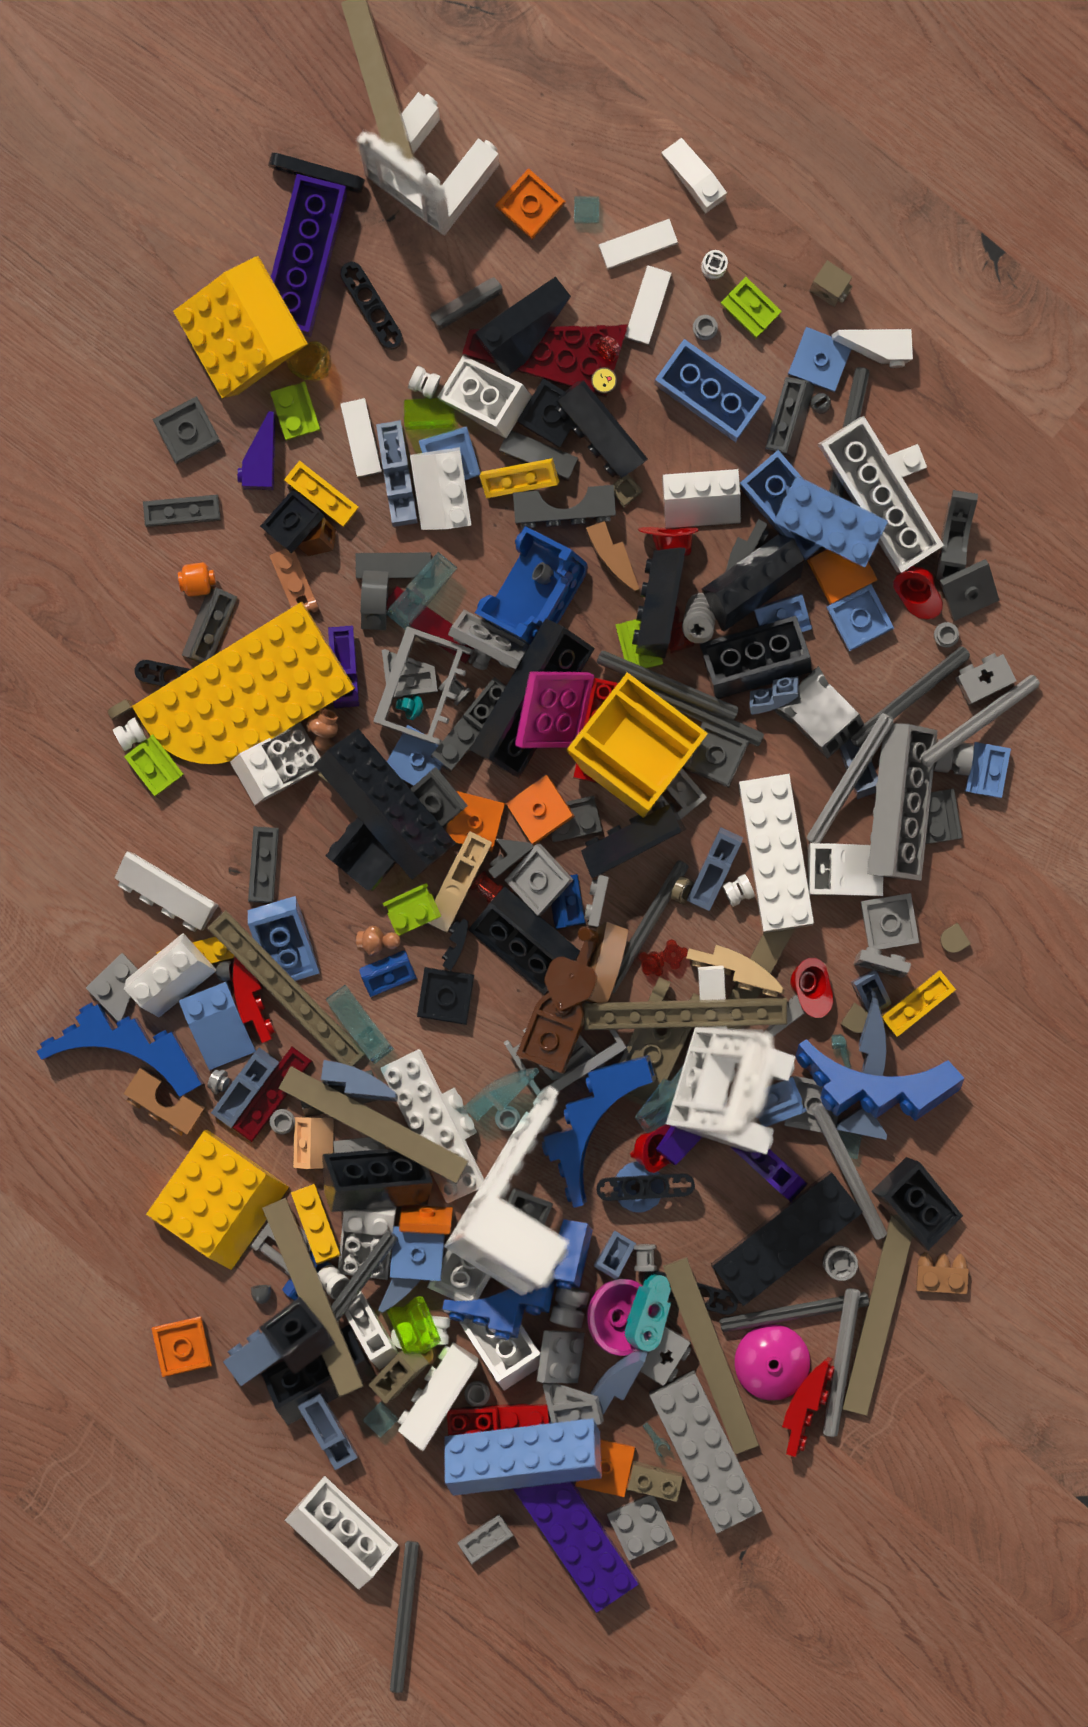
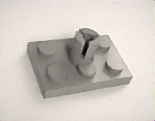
[448,610,529,670]

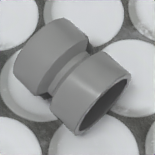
[933,739,974,776]
[823,1245,858,1281]
[550,1287,590,1328]

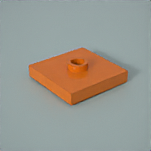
[495,168,566,240]
[506,775,575,845]
[446,791,505,852]
[399,1205,453,1234]
[151,1316,212,1377]
[575,1439,635,1497]

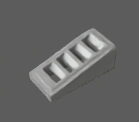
[764,995,805,1037]

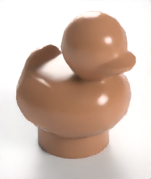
[307,708,338,751]
[356,926,401,956]

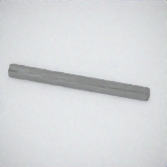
[920,675,1040,767]
[807,713,894,843]
[812,1103,887,1240]
[823,1288,860,1437]

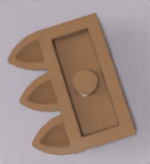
[916,1251,969,1294]

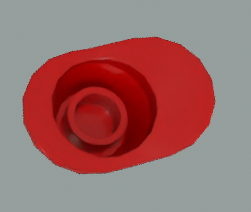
[638,527,699,556]
[893,564,943,619]
[790,958,833,1018]
[630,1124,671,1173]

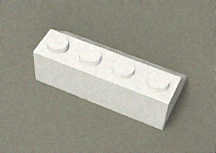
[115,851,219,932]
[397,1342,478,1450]
[285,1476,398,1590]

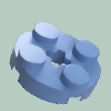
[613,1161,664,1212]

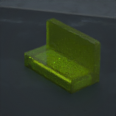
[404,398,455,430]
[387,1296,441,1354]

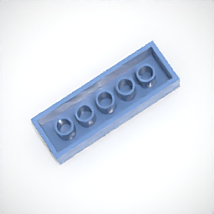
[445,1418,602,1496]

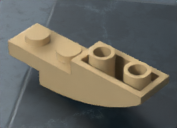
[428,831,492,933]
[687,945,785,998]

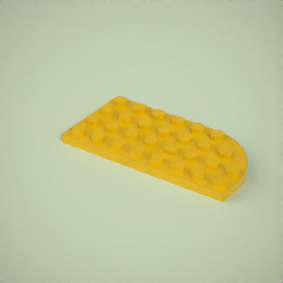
[132,602,355,764]

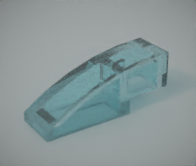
[386,552,457,630]
[325,985,394,1064]
[635,1065,684,1133]
[463,1068,539,1122]

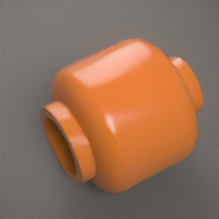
[178,562,216,597]

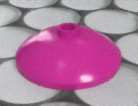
[587,1279,652,1356]
[734,1324,810,1400]

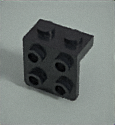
[326,817,397,892]

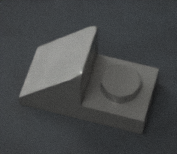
[488,839,534,878]
[507,1188,553,1226]

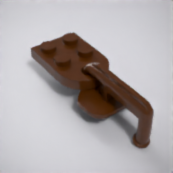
[516,927,599,1074]

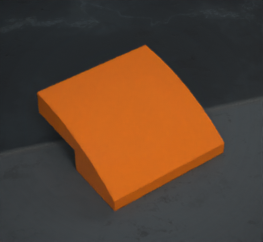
[807,549,878,605]

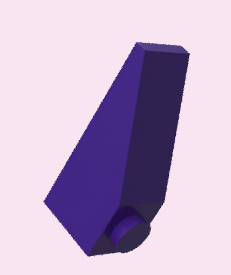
[237,411,276,490]
[731,1146,808,1202]

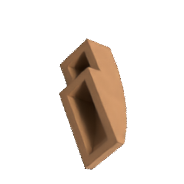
[586,521,639,593]
[585,922,628,1003]

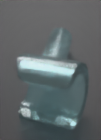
[831,1034,851,1068]
[642,1422,670,1457]

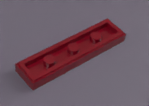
[387,586,474,664]
[232,1046,312,1142]

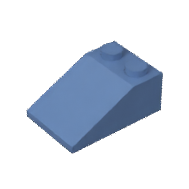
[248,896,320,981]
[179,982,256,1070]

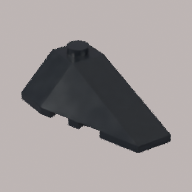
[475,276,571,377]

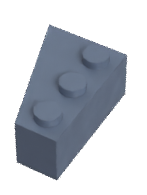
[223,1329,281,1386]

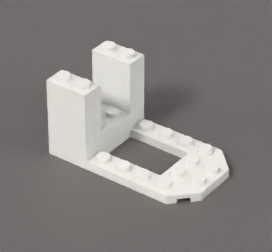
[357,92,499,236]
[666,1027,795,1154]
[444,1087,568,1296]

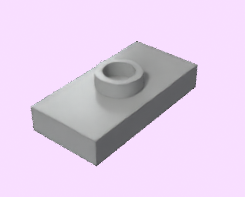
[457,1514,514,1564]

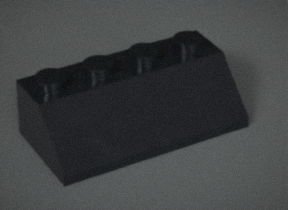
[555,380,648,479]
[701,534,804,632]
[632,547,686,659]
[699,616,812,699]
[581,801,686,878]
[468,887,580,995]
[322,1148,433,1212]
[261,1324,376,1425]

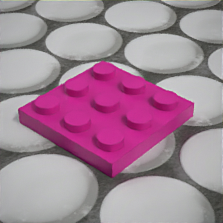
[515,672,594,748]

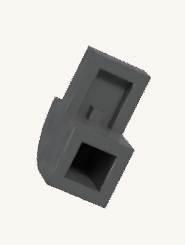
[360,570,389,630]

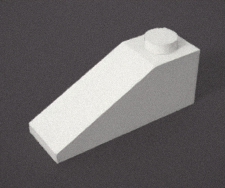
[661,138,727,214]
[832,329,913,368]
[344,1291,399,1370]

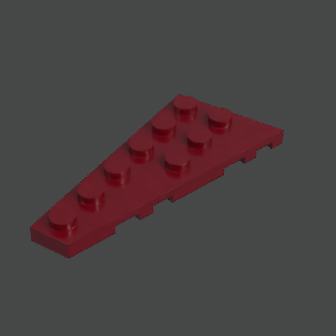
[462,324,628,398]

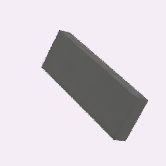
[143,495,221,527]
[356,552,431,579]
[248,826,279,903]

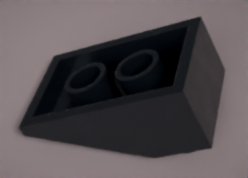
[871,1157,963,1251]

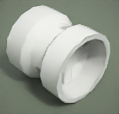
[701,250,728,280]
[408,366,441,399]
[113,717,147,751]
[722,874,755,907]
[318,1265,350,1300]
[424,1316,450,1345]

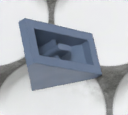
[851,970,892,1012]
[836,1106,887,1140]
[594,1230,636,1280]

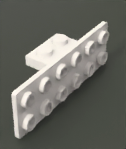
[381,1049,484,1203]

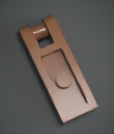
[269,549,320,613]

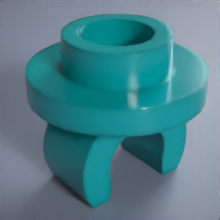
[395,695,423,720]

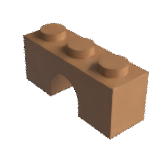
[124,1067,206,1136]

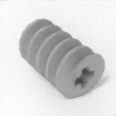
[682,593,716,643]

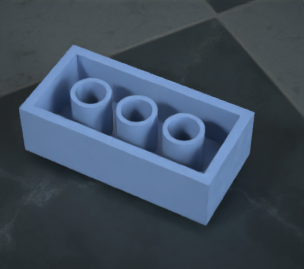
[654,339,766,442]
[740,450,822,562]
[774,476,888,567]

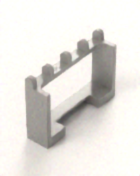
[373,626,474,745]
[503,1001,626,1096]

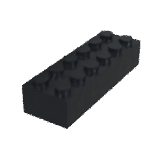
[469,618,595,779]
[314,728,456,880]
[711,1170,863,1307]

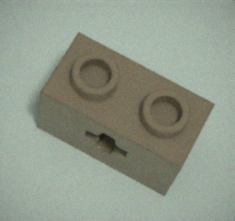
[809,260,853,307]
[369,1345,429,1404]
[627,1460,683,1502]

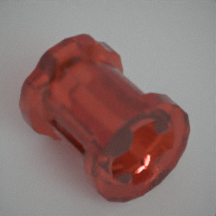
[470,871,503,903]

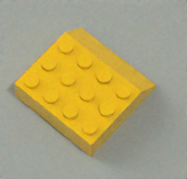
[173,256,308,398]
[567,672,708,818]
[146,1129,289,1270]

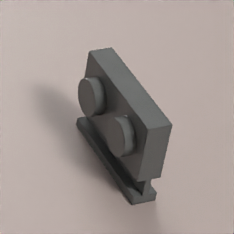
[925,789,962,844]
[551,796,602,842]

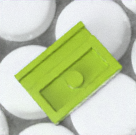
[720,277,782,339]
[270,381,320,441]
[615,619,663,669]
[124,734,184,797]
[383,883,442,936]

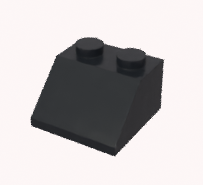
[259,1297,335,1374]

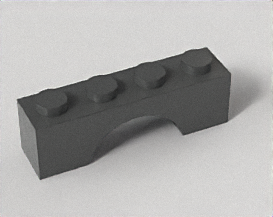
[513,485,616,528]

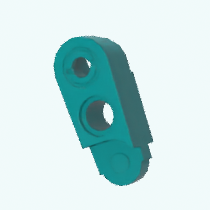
[625,1274,671,1351]

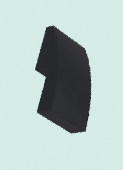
[442,918,468,971]

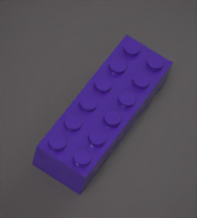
[271,174,347,338]
[513,1482,639,1613]

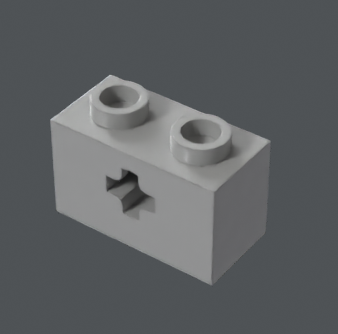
[955,653,1017,705]
[640,1325,692,1386]

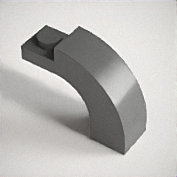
[936,490,978,580]

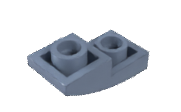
[750,677,799,715]

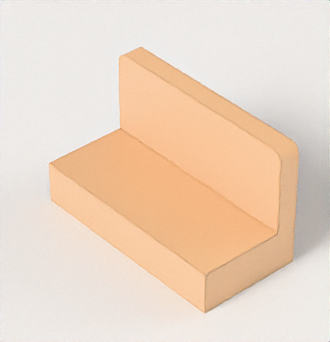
[294,1117,334,1169]

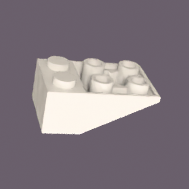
[230,722,321,805]
[807,843,883,896]
[338,1206,397,1280]

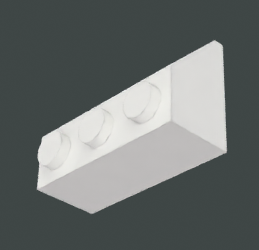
[410,447,471,530]
[662,469,741,528]
[124,933,216,1017]

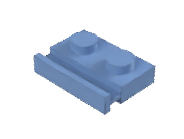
[754,593,812,632]
[965,742,1011,798]
[756,1077,807,1127]

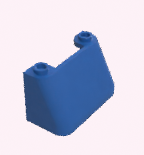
[475,526,588,646]

